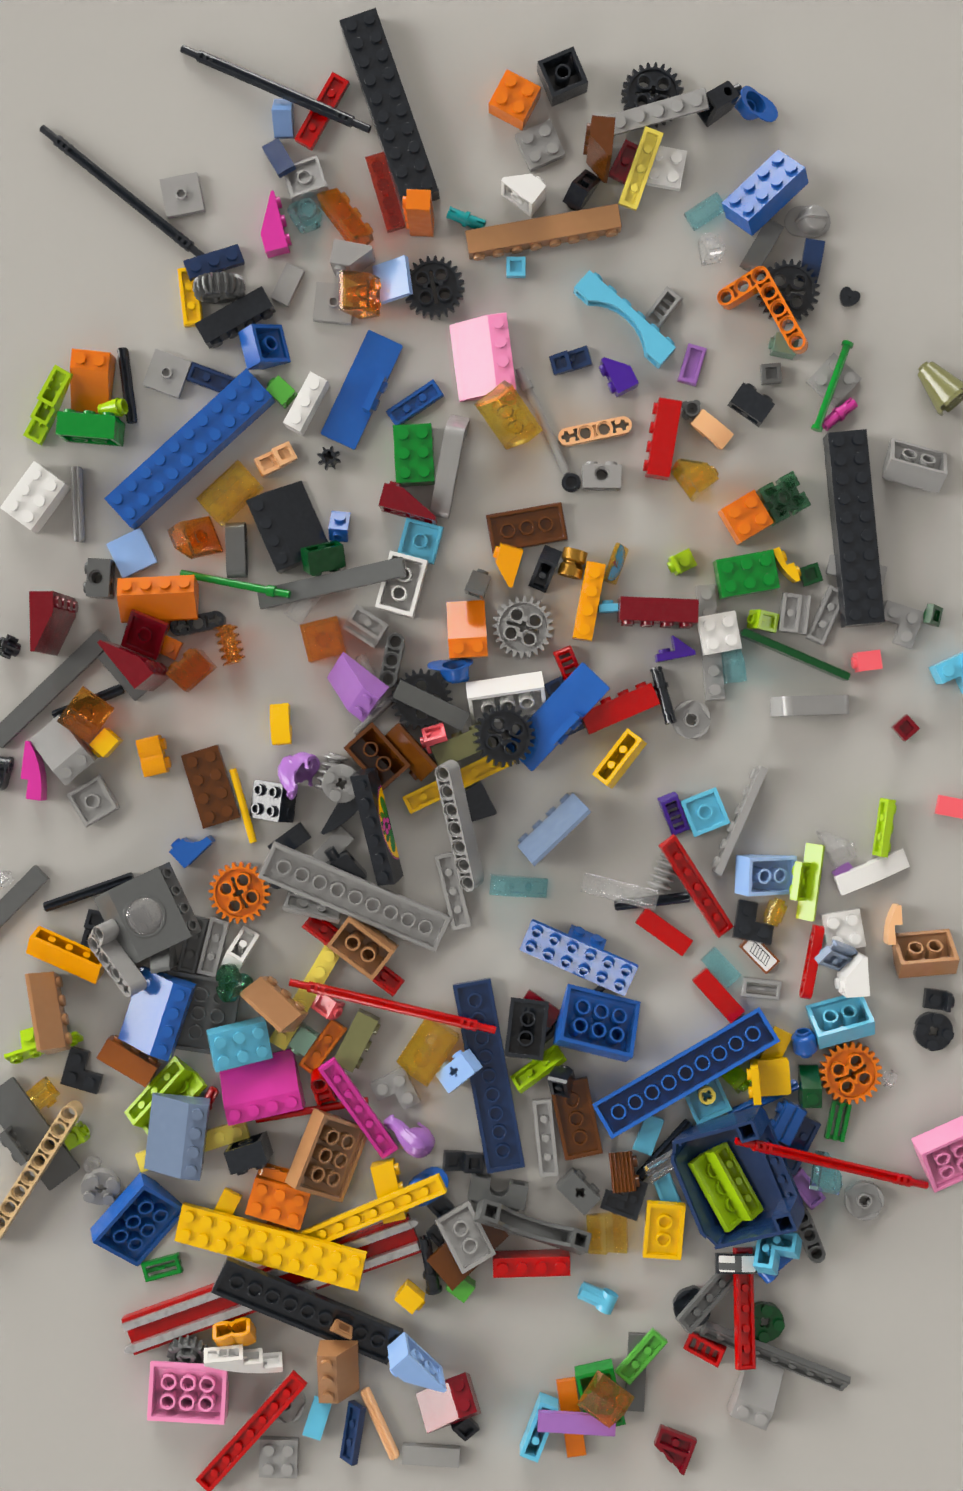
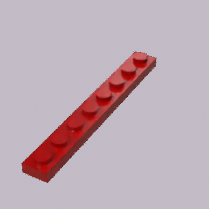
[195,1370,308,1491]

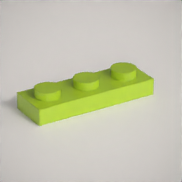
[872,798,896,858]
[510,1045,567,1094]

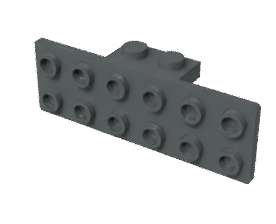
[0,1077,80,1191]

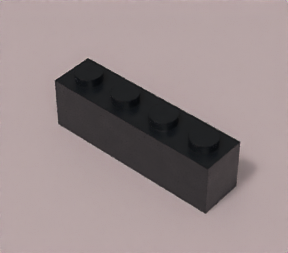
[195,286,276,349]

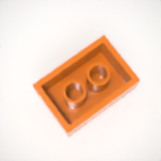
[245,1174,311,1230]

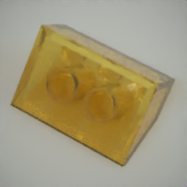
[474,380,543,450]
[671,459,719,502]
[196,460,264,527]
[396,1019,460,1087]

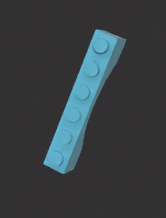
[573,270,676,369]

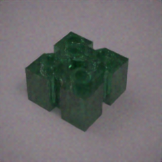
[756,471,811,526]

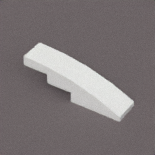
[834,848,910,895]
[204,1344,283,1373]

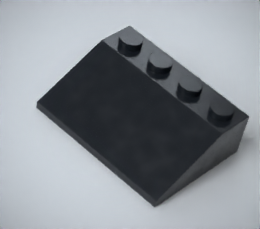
[246,481,328,574]

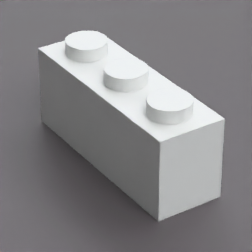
[283,371,330,436]

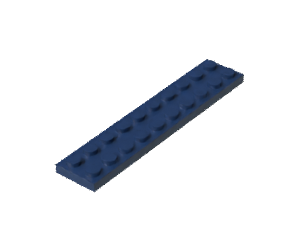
[453,978,525,1174]

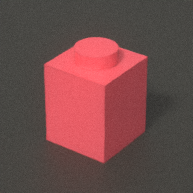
[851,649,883,672]

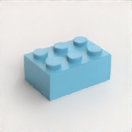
[206,1016,273,1072]

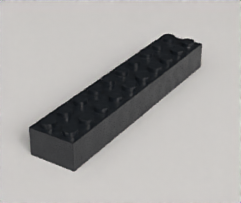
[339,7,440,211]
[823,429,885,628]

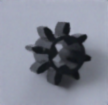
[317,446,341,471]
[0,634,21,659]

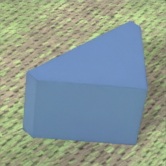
[271,99,294,139]

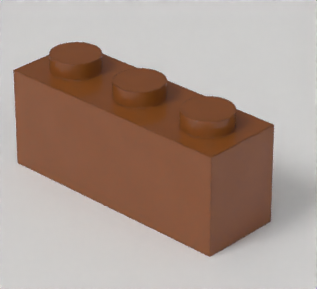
[96,1035,161,1088]

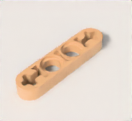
[558,416,632,447]

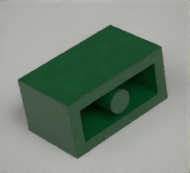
[300,540,346,576]

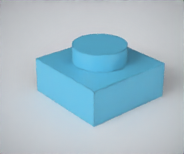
[506,257,526,278]
[598,600,618,614]

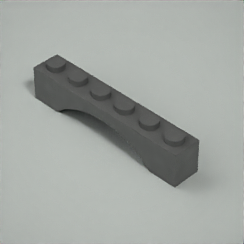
[473,1199,592,1255]

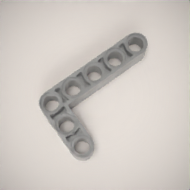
[430,414,470,519]

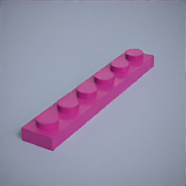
[318,1057,399,1159]

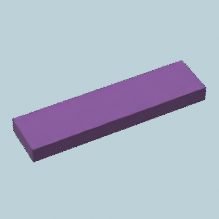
[537,1409,616,1437]

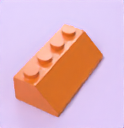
[117,575,199,623]

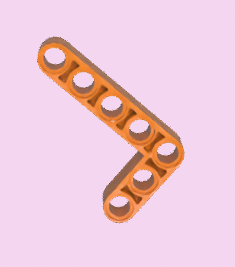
[717,266,808,354]

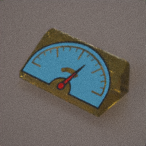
[603,542,628,585]

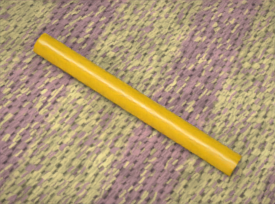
[229,768,257,843]

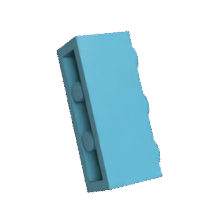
[519,1392,559,1463]

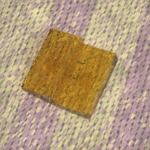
[586,1213,629,1255]

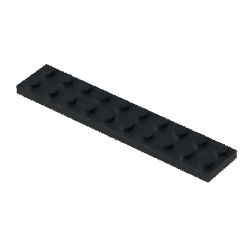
[211,1256,403,1365]

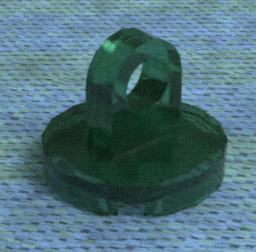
[216,964,254,1003]

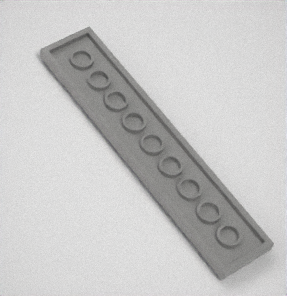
[258,841,451,952]

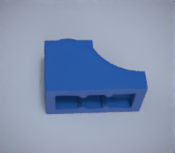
[169,835,216,868]

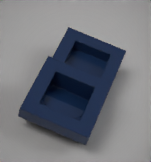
[797,238,825,284]
[549,345,593,375]

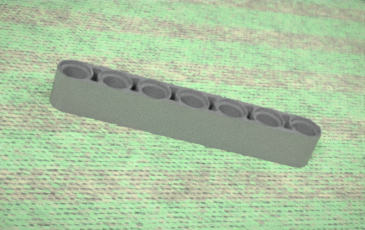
[435,760,484,892]

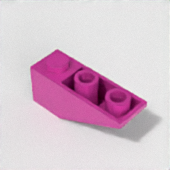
[261,190,292,258]

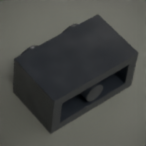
[727,382,775,427]

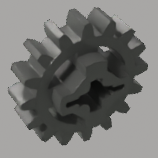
[167,1335,208,1363]

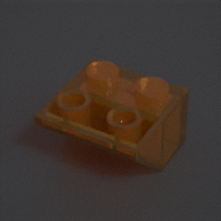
[166,648,217,692]

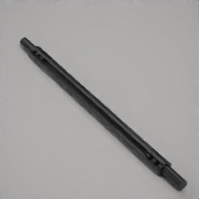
[180,45,371,133]
[40,125,205,256]

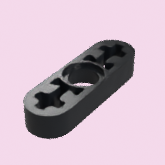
[170,611,226,636]

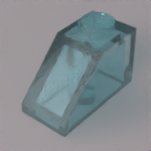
[721,649,747,684]
[809,1150,842,1195]

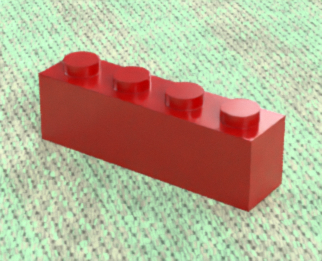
[643,397,682,481]
[582,681,660,735]
[493,1249,571,1278]

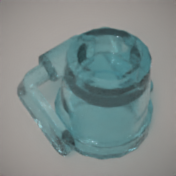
[287,198,322,234]

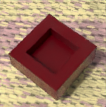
[891,714,920,741]

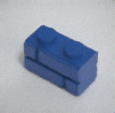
[770,1098,807,1146]

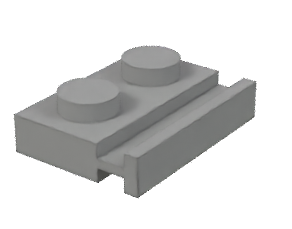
[778,592,811,634]
[342,604,389,649]

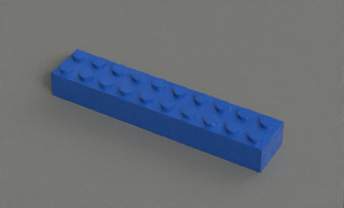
[104,368,276,530]
[592,1007,780,1139]

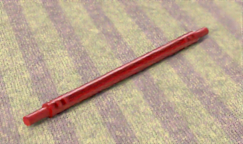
[289,978,496,1034]
[734,1137,929,1189]

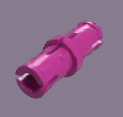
[822,397,858,431]

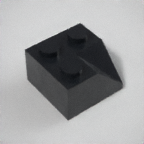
[537,46,588,107]
[224,1131,274,1176]

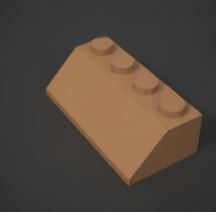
[25,972,72,1055]

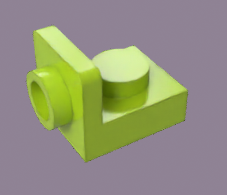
[667,548,697,576]
[747,609,780,633]
[64,1121,91,1151]

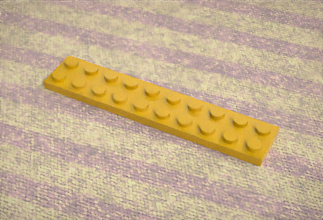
[174,1202,368,1291]

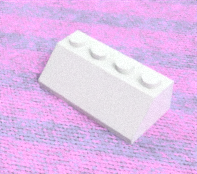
[466,671,546,725]

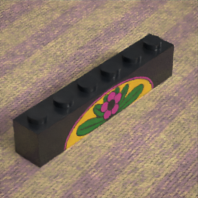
[350,767,404,886]

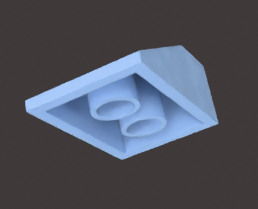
[735,854,797,897]
[387,1332,447,1393]

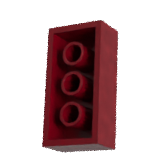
[617,596,699,629]

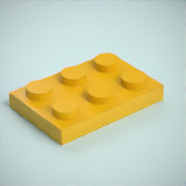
[642,1200,686,1260]

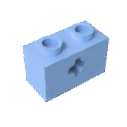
[435,1049,483,1093]

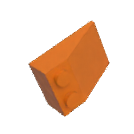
[70,348,116,414]
[446,600,488,660]

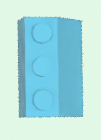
[806,995,875,1049]

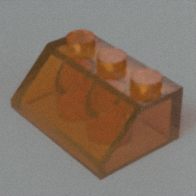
[317,188,374,245]

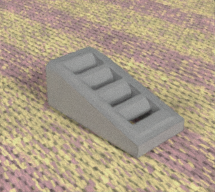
[645,286,683,329]

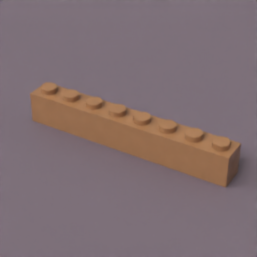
[465,204,622,261]

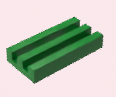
[824,1100,852,1142]
[141,1252,184,1282]

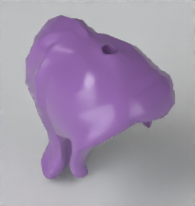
[278,752,320,800]
[384,1115,435,1158]

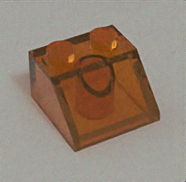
[339,270,381,319]
[57,686,115,743]
[577,1370,635,1428]

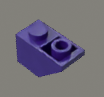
[599,357,639,397]

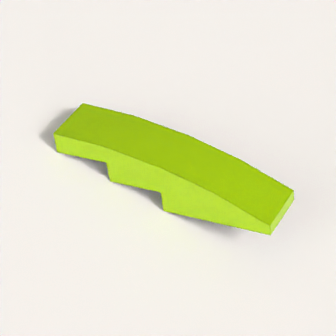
[23,365,73,446]

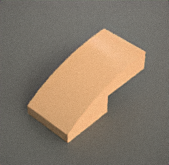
[690,409,734,450]
[254,441,298,478]
[883,903,903,945]

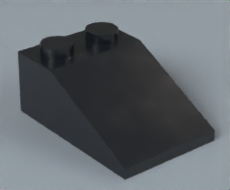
[504,997,549,1061]

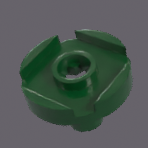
[754,1301,785,1343]

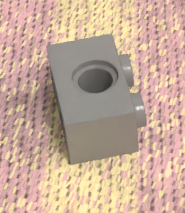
[582,461,622,491]

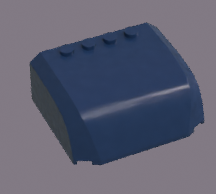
[671,1106,805,1250]

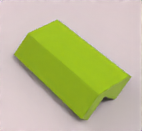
[124,1056,207,1135]
[688,1142,764,1232]

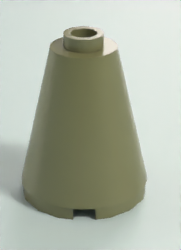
[918,361,963,416]

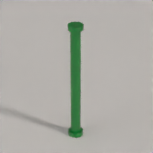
[811,340,854,432]

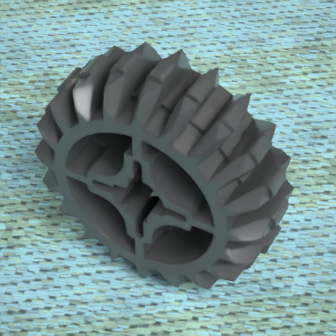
[193,272,246,304]

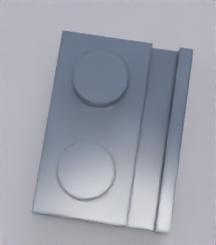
[814,939,858,971]

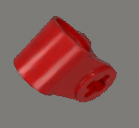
[311,1068,337,1107]

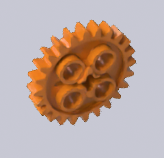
[208,861,271,924]
[819,1041,883,1105]

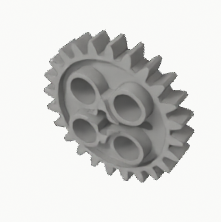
[492,596,554,659]

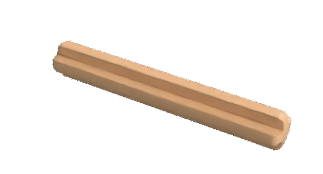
[360,1387,399,1460]

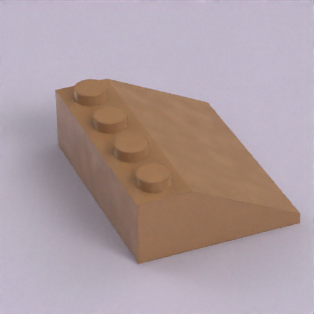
[285,1108,367,1203]

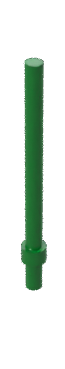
[180,570,291,598]

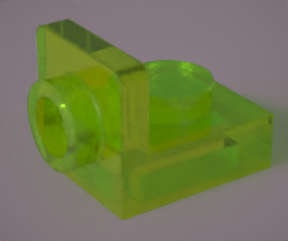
[721,1066,751,1094]

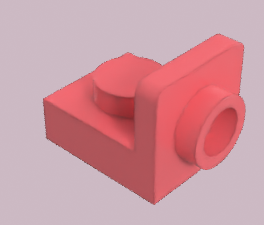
[420,722,448,754]
[311,994,345,1020]

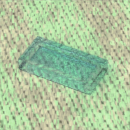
[684,192,724,231]
[700,947,741,988]

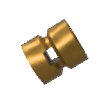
[557,547,588,580]

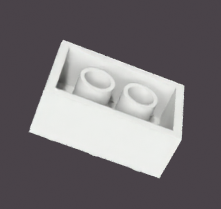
[0,461,71,533]
[375,550,429,618]

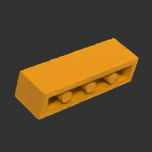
[572,561,606,642]
[26,926,105,984]

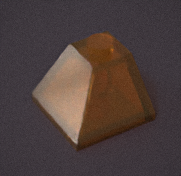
[167,516,223,559]

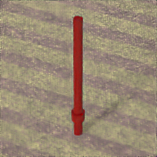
[255,1097,369,1123]

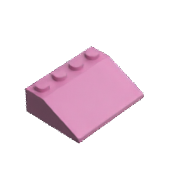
[449,312,516,402]
[911,1116,963,1193]
[147,1361,229,1425]

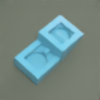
[302,1395,332,1441]

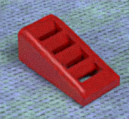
[553,645,579,681]
[683,1331,727,1368]

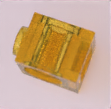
[26,1076,60,1110]

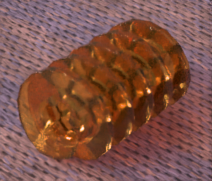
[213,624,246,666]

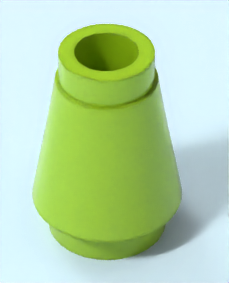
[97,397,128,417]

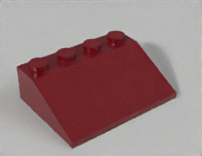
[29,591,78,656]
[97,640,170,691]

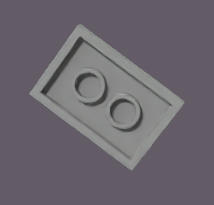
[434,1201,496,1274]

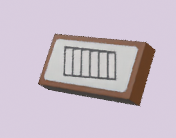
[739,940,780,974]

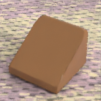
[330,1319,353,1340]

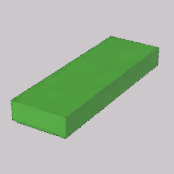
[615,1327,668,1385]

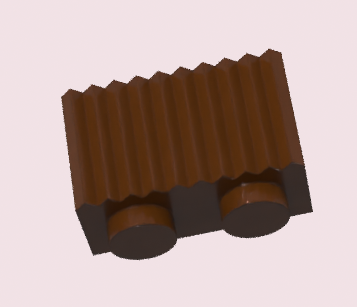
[609,1151,640,1193]

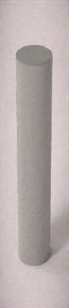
[352,694,394,736]

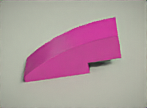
[20,741,47,801]

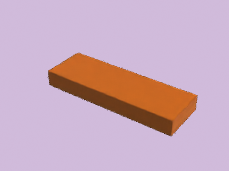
[298,1020,348,1074]

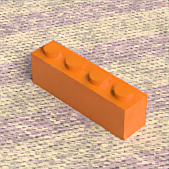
[402,189,434,237]

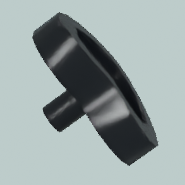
[839,287,860,307]

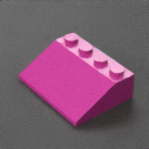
[220,1048,306,1126]

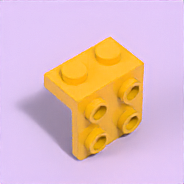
[746,1057,791,1105]

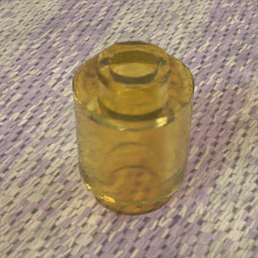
[763,897,788,927]

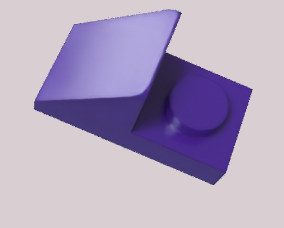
[655,635,696,663]

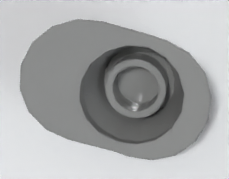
[784,205,831,237]

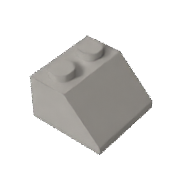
[330,239,376,279]

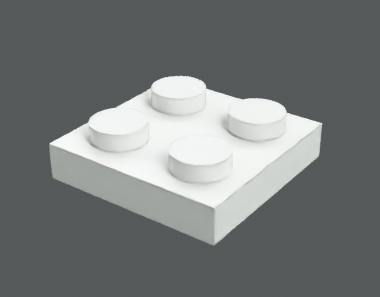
[646,146,687,191]
[697,610,742,656]
[820,908,866,948]

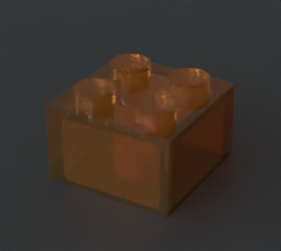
[300,616,348,663]

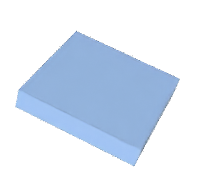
[372,255,413,305]
[106,527,158,578]

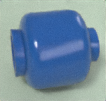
[791,1028,818,1058]

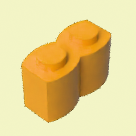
[136,735,172,777]
[212,1317,256,1347]

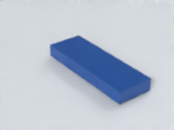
[386,379,444,425]

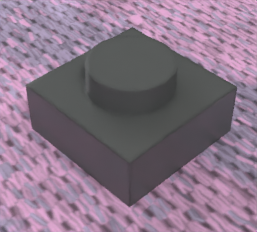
[760,363,782,385]

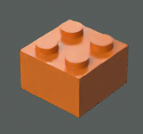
[489,69,541,131]
[718,489,774,545]

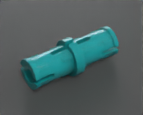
[446,206,486,229]

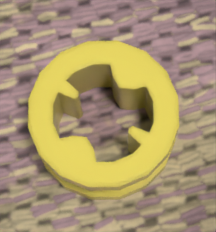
[698,1085,716,1105]

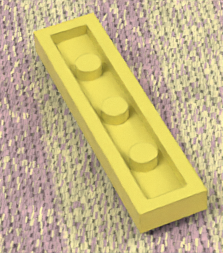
[618,126,664,211]

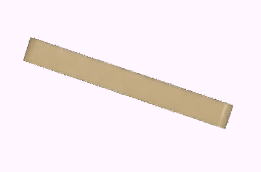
[0,1100,83,1240]

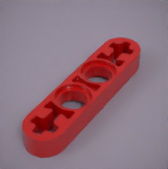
[799,924,825,1000]

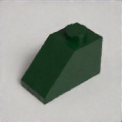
[798,1064,822,1108]

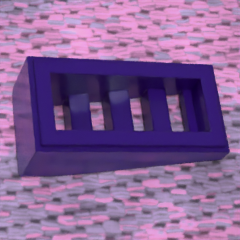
[657,792,690,835]

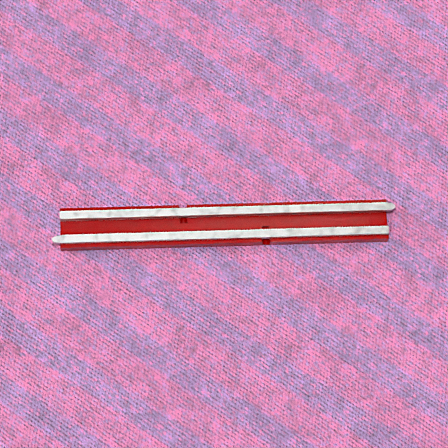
[121,1213,421,1355]

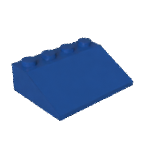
[118,966,197,1062]
[553,984,641,1062]
[90,1172,182,1267]

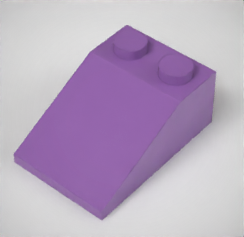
[327,652,389,722]

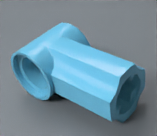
[577,1281,619,1315]

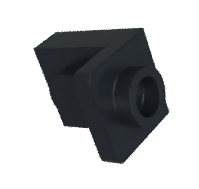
[922,988,955,1013]
[451,1417,480,1441]

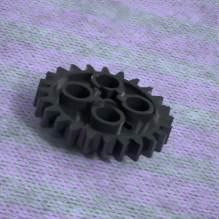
[621,62,684,128]
[405,255,465,320]
[756,259,820,324]
[390,668,453,730]
[472,705,536,768]

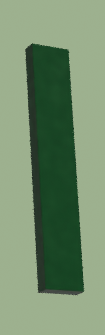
[739,628,851,681]

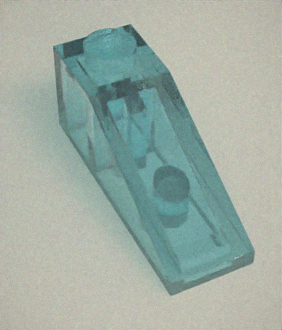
[489,874,548,898]

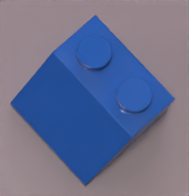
[238,324,291,370]

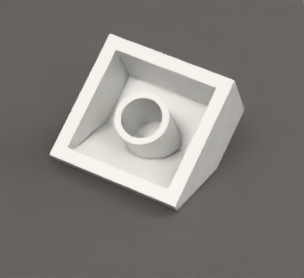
[501,174,546,217]
[834,952,870,998]

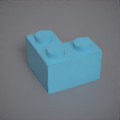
[928,652,963,694]
[753,1232,802,1276]

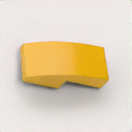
[773,547,801,584]
[270,703,292,746]

